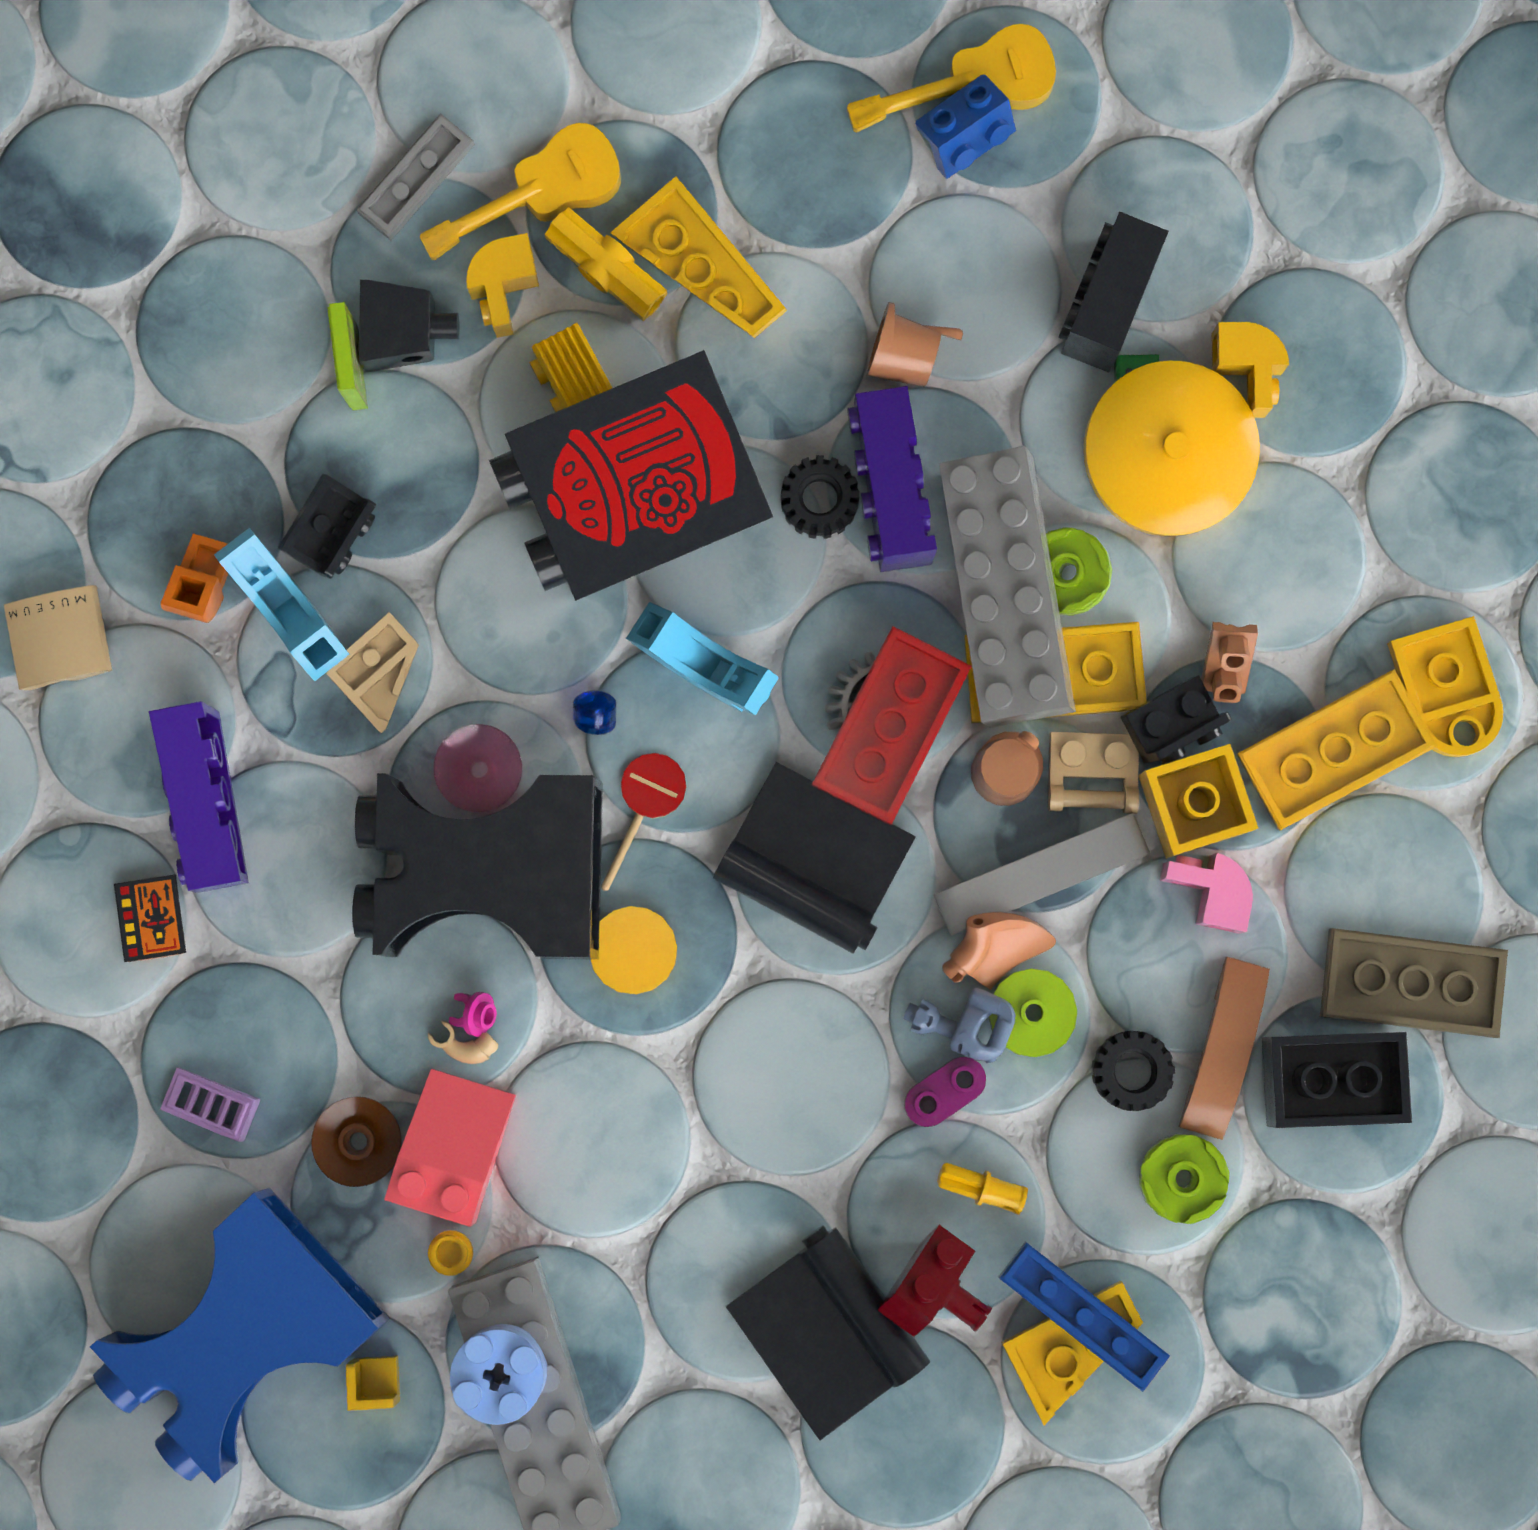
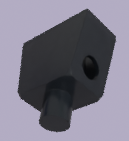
[359,279,460,372]

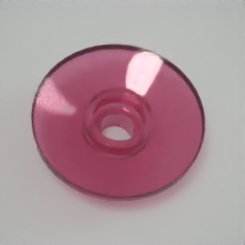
[434,724,522,812]

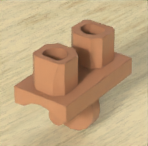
[1201,622,1258,703]

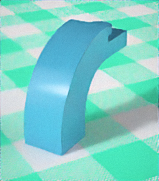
[214,528,350,681]
[626,602,779,715]

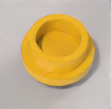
[428,1230,473,1276]

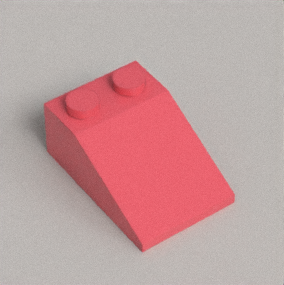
[384,1069,516,1227]

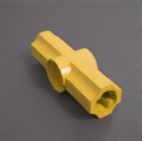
[544,207,667,321]

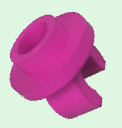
[448,992,497,1037]

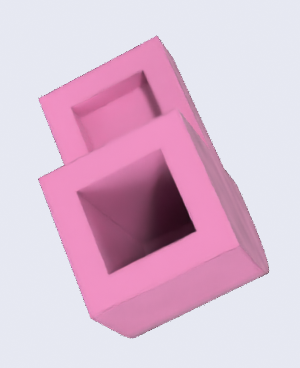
[1160,853,1253,934]

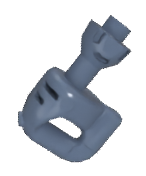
[904,988,1016,1063]

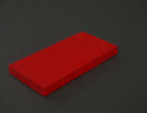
[812,626,972,825]

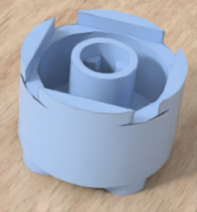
[450,1324,547,1425]

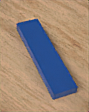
[998,1241,1170,1392]

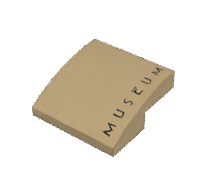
[4,585,112,690]

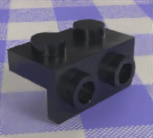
[277,474,376,579]

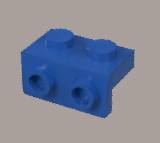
[915,75,1016,179]

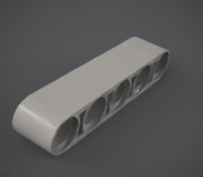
[934,813,1150,936]

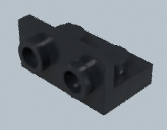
[1120,675,1232,765]

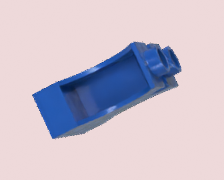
[90,1188,390,1483]

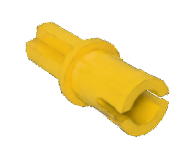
[937,1163,1028,1215]

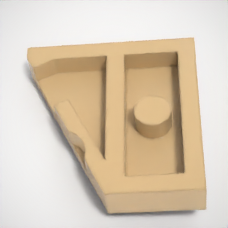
[326,612,419,733]

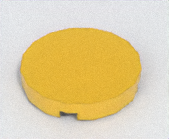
[590,906,678,994]

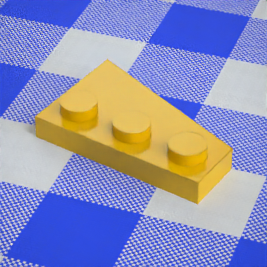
[1001,1281,1143,1426]

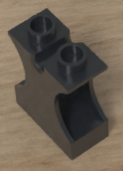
[352,773,603,960]

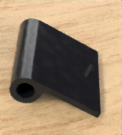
[713,762,916,954]
[725,1225,930,1441]

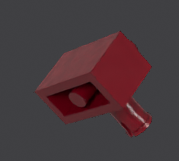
[878,1224,992,1337]

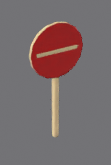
[601,753,687,891]

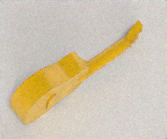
[847,24,1056,132]
[420,123,621,260]

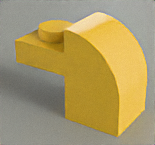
[466,233,539,338]
[1211,322,1289,418]

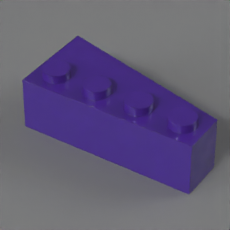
[148,701,249,893]

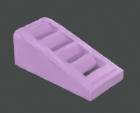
[160,1067,261,1142]

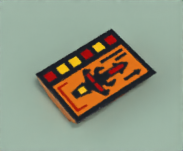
[114,874,186,962]

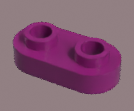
[904,1057,986,1127]

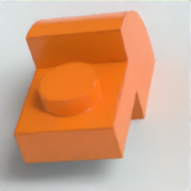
[160,533,229,623]

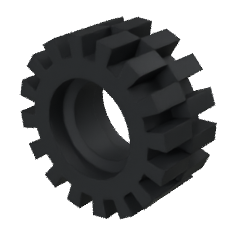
[781,455,860,539]

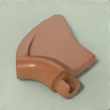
[942,912,1056,990]

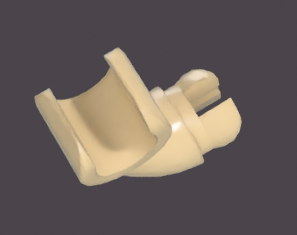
[428,1021,498,1064]

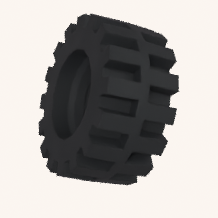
[1091,1031,1175,1111]

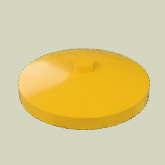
[1083,360,1260,536]

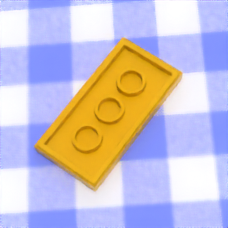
[964,622,1147,724]
[1237,669,1437,831]

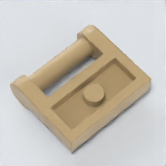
[1048,732,1139,814]

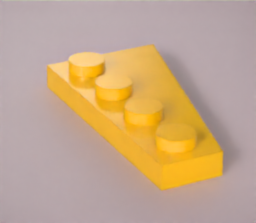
[610,176,787,339]

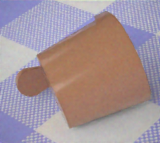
[867,302,963,387]
[971,731,1043,806]

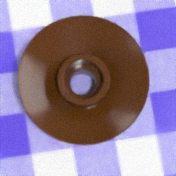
[311,1097,402,1187]

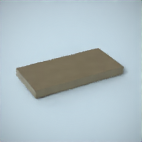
[1320,928,1508,1038]

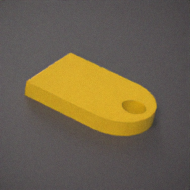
[1387,616,1503,757]

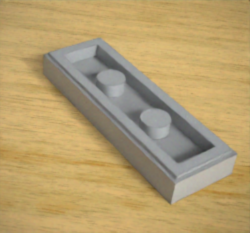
[356,113,475,241]

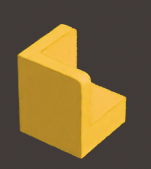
[346,1355,400,1411]

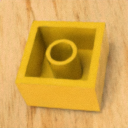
[1138,744,1259,859]

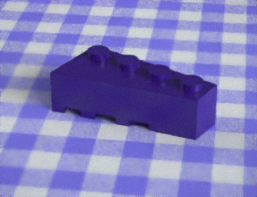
[847,386,937,572]

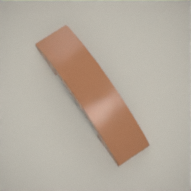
[1179,957,1270,1140]

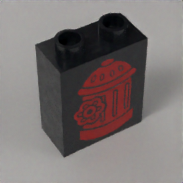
[489,350,773,601]

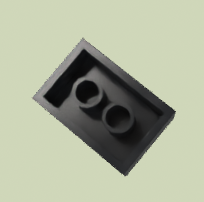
[1058,211,1169,373]
[1262,1032,1412,1128]

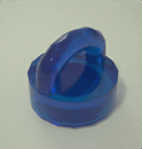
[573,691,616,735]

